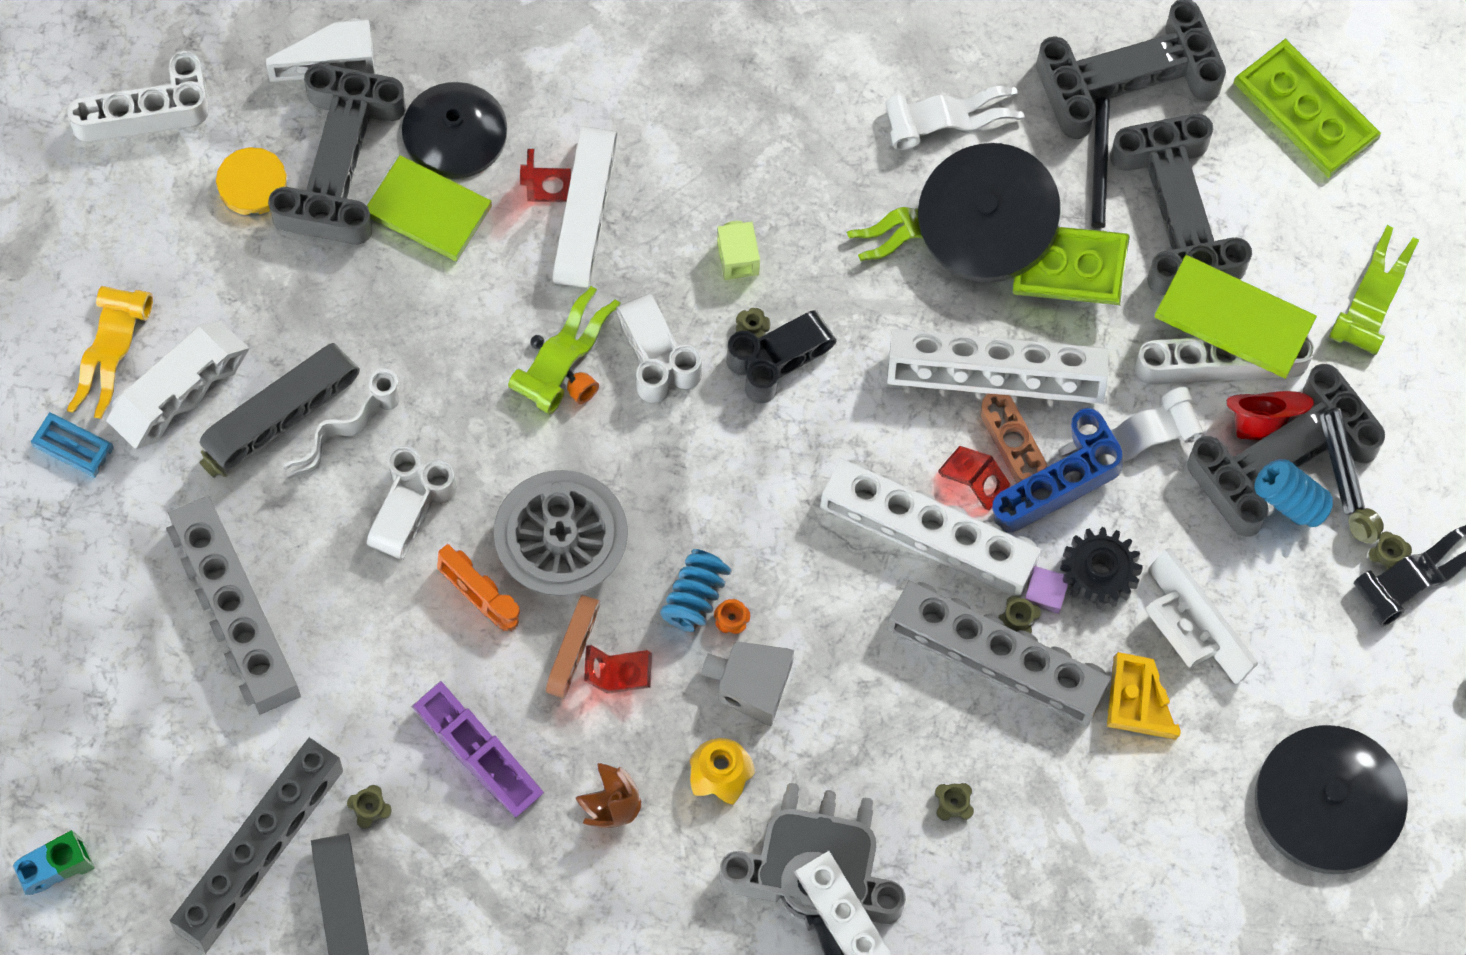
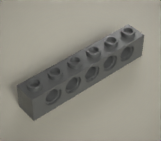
[169,737,343,954]

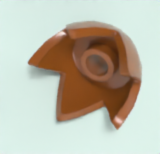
[576,763,641,828]

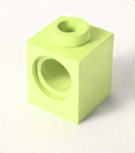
[717,221,760,280]

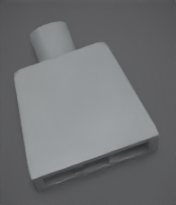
[701,641,794,726]

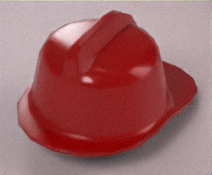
[1226,391,1314,440]

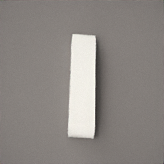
[553,126,617,288]
[1134,336,1315,384]

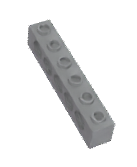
[166,495,301,715]
[887,580,1111,727]

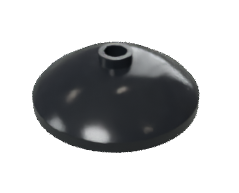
[402,82,507,179]

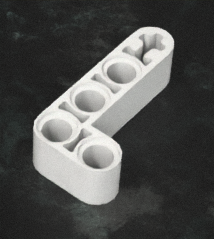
[67,51,209,142]

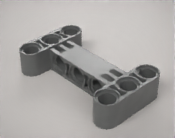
[1036,0,1226,139]
[268,64,406,245]
[1110,114,1252,295]
[1187,364,1385,537]

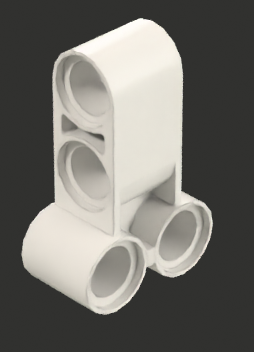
[616,294,702,403]
[367,445,457,560]

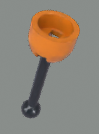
[530,335,599,404]

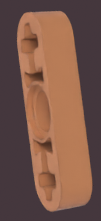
[980,393,1047,483]
[546,595,600,699]

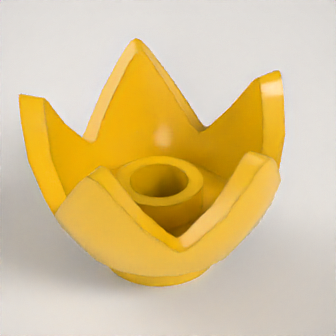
[689,738,755,804]

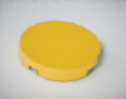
[216,147,287,215]

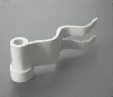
[885,86,1025,150]
[283,368,399,479]
[1058,387,1205,481]

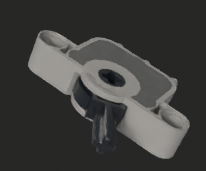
[720,783,906,955]

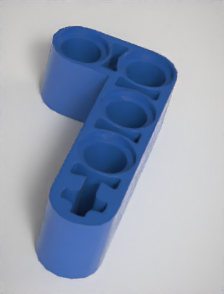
[992,408,1123,532]

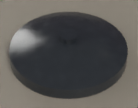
[918,143,1062,282]
[1255,725,1408,874]

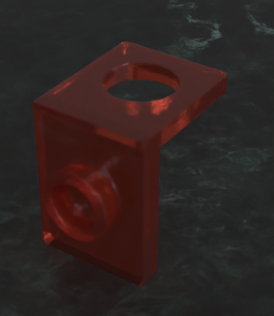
[520,149,571,202]
[938,446,1011,510]
[584,645,652,694]

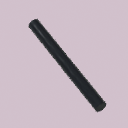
[1091,97,1110,229]

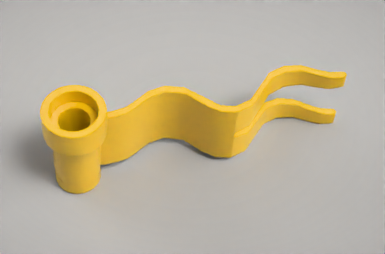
[67,286,153,419]

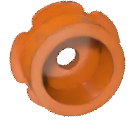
[714,599,750,634]

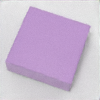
[1025,566,1068,614]

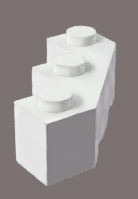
[106,320,250,449]

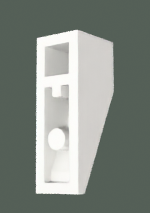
[266,18,374,82]

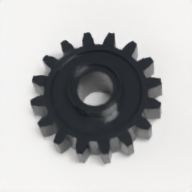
[1060,527,1143,609]

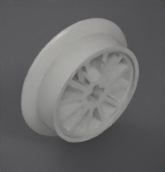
[494,470,628,596]

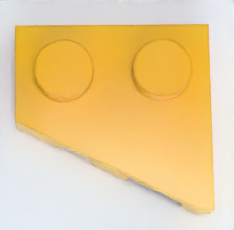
[1107,652,1181,740]

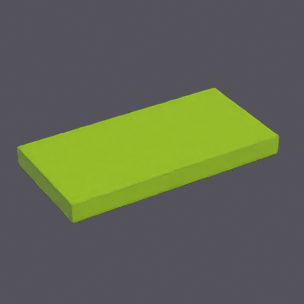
[1233,38,1381,178]
[1154,255,1317,379]

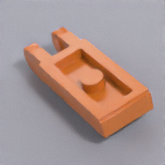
[437,544,520,632]

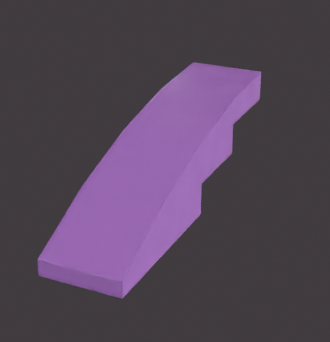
[411,681,544,818]

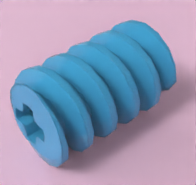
[1254,459,1333,527]
[660,549,732,632]

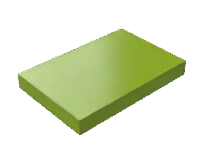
[367,155,492,262]
[1012,227,1130,305]

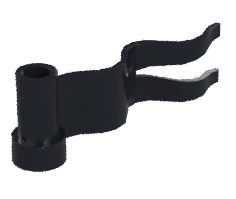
[1353,525,1466,627]

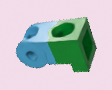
[13,830,95,895]

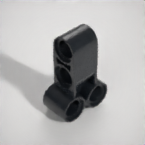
[726,310,837,403]

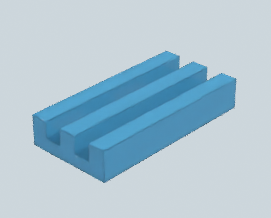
[30,412,114,478]

